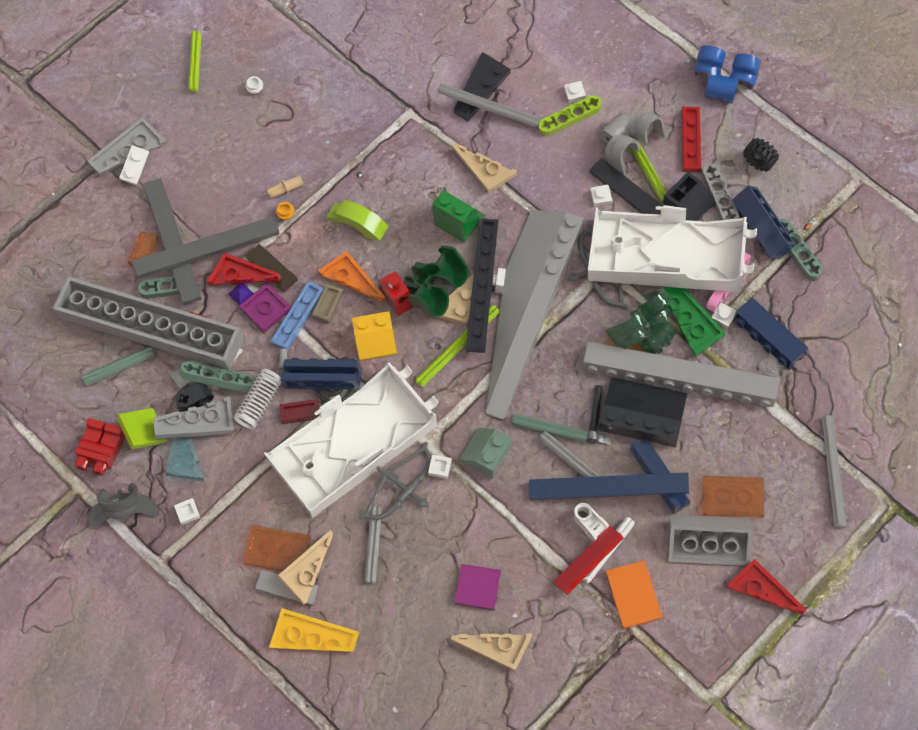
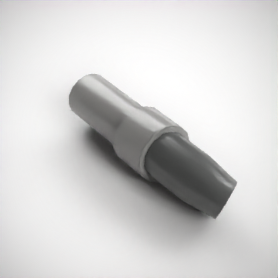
[278,349,287,377]

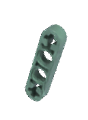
[779,219,823,281]
[180,361,255,392]

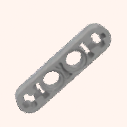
[702,163,739,220]

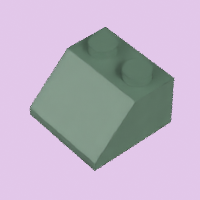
[459,428,512,478]

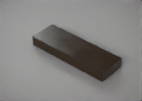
[246,244,298,292]

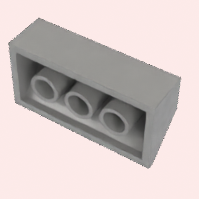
[668,515,753,566]

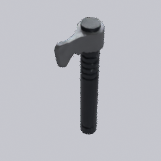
[587,385,611,446]

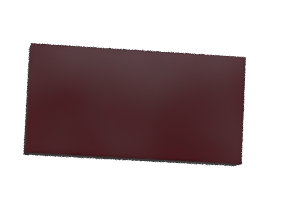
[279,399,320,424]

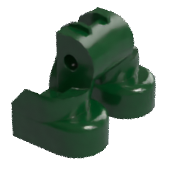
[403,245,468,317]

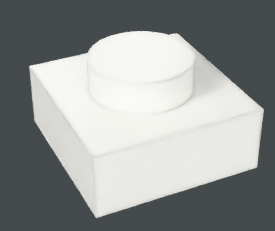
[564,81,586,103]
[590,185,612,207]
[492,268,506,294]
[711,303,736,329]
[428,455,452,479]
[174,498,200,525]

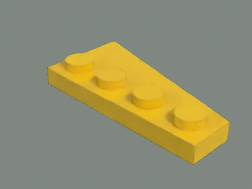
[269,608,360,652]

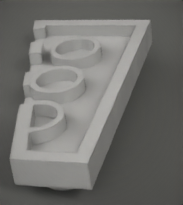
[153,397,234,439]

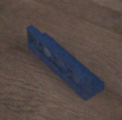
[630,439,691,515]

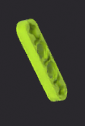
[539,95,602,136]

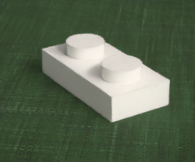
[119,145,149,186]

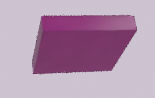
[239,283,291,333]
[454,564,501,611]

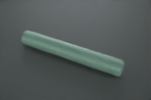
[82,346,155,385]
[512,414,588,442]

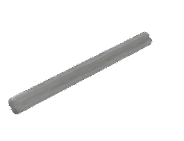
[437,83,540,128]
[822,415,846,528]

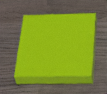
[117,408,168,450]

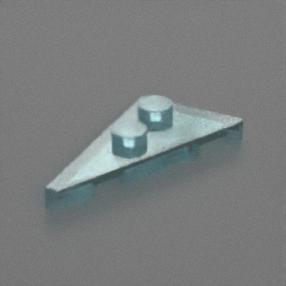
[166,437,204,481]

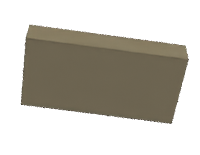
[312,284,344,324]

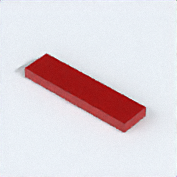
[681,106,701,172]
[553,526,624,595]

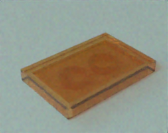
[703,476,764,518]
[243,525,311,571]

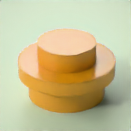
[276,202,294,220]

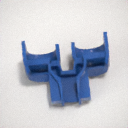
[694,45,761,104]

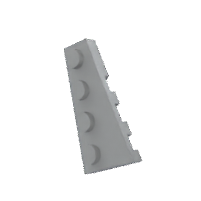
[88,117,167,176]

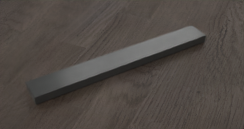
[144,178,202,305]
[132,217,280,279]

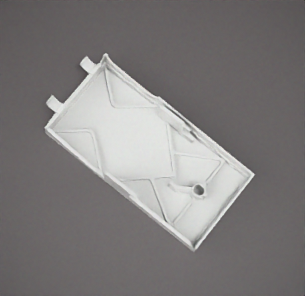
[588,205,757,292]
[264,362,438,518]

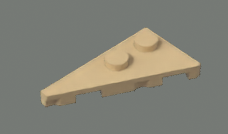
[452,143,517,193]
[434,273,474,325]
[278,530,333,606]
[451,633,532,672]

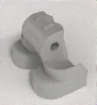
[600,112,666,176]

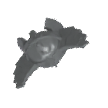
[88,483,159,529]

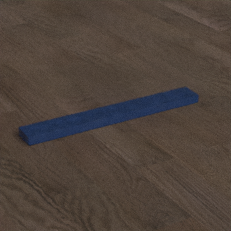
[529,472,689,500]

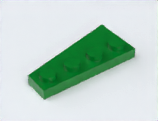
[661,287,725,358]

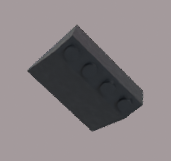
[599,377,687,448]

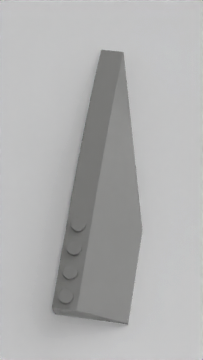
[486,210,584,421]

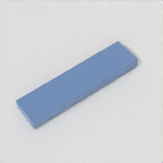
[270,281,324,352]

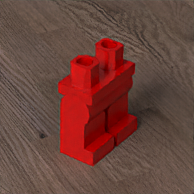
[75,418,126,476]

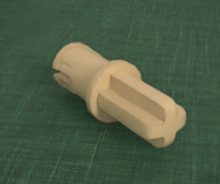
[267,175,303,198]

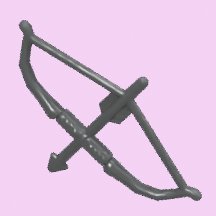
[568,224,628,310]
[359,442,431,520]

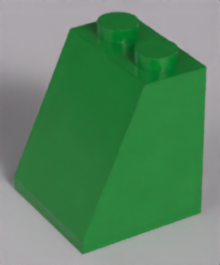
[432,190,485,243]

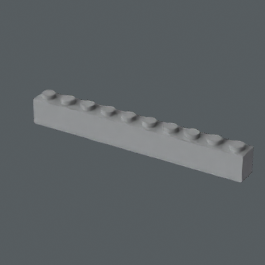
[583,341,780,407]

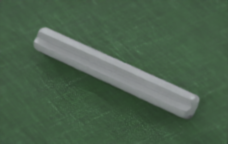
[539,431,599,477]
[365,506,382,584]

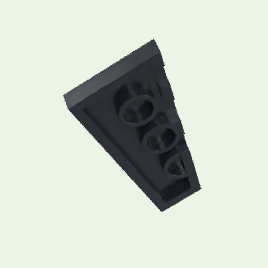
[454,52,511,122]

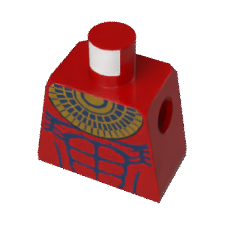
[379,271,414,316]

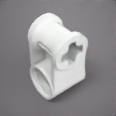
[573,503,609,542]

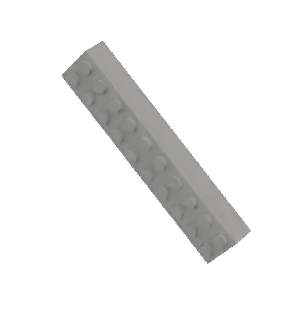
[53,276,244,370]

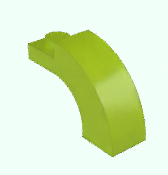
[326,200,389,241]

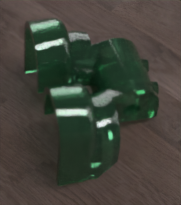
[605,288,675,354]

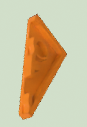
[318,251,386,302]

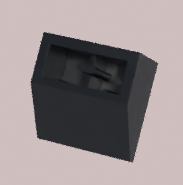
[663,171,715,221]

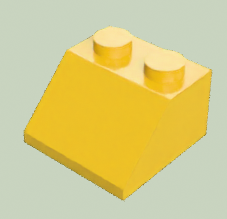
[352,311,397,361]

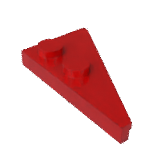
[207,252,281,286]
[726,559,807,615]

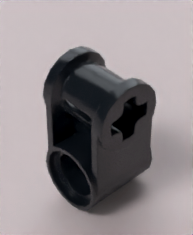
[175,382,214,412]

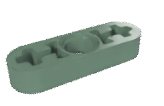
[138,276,180,299]

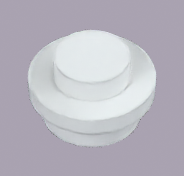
[245,76,263,94]

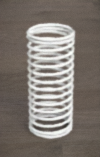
[233,369,282,429]

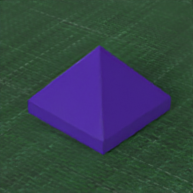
[228,283,254,306]

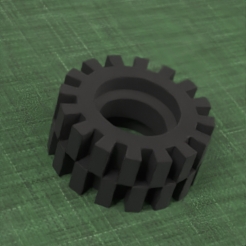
[743,138,779,172]

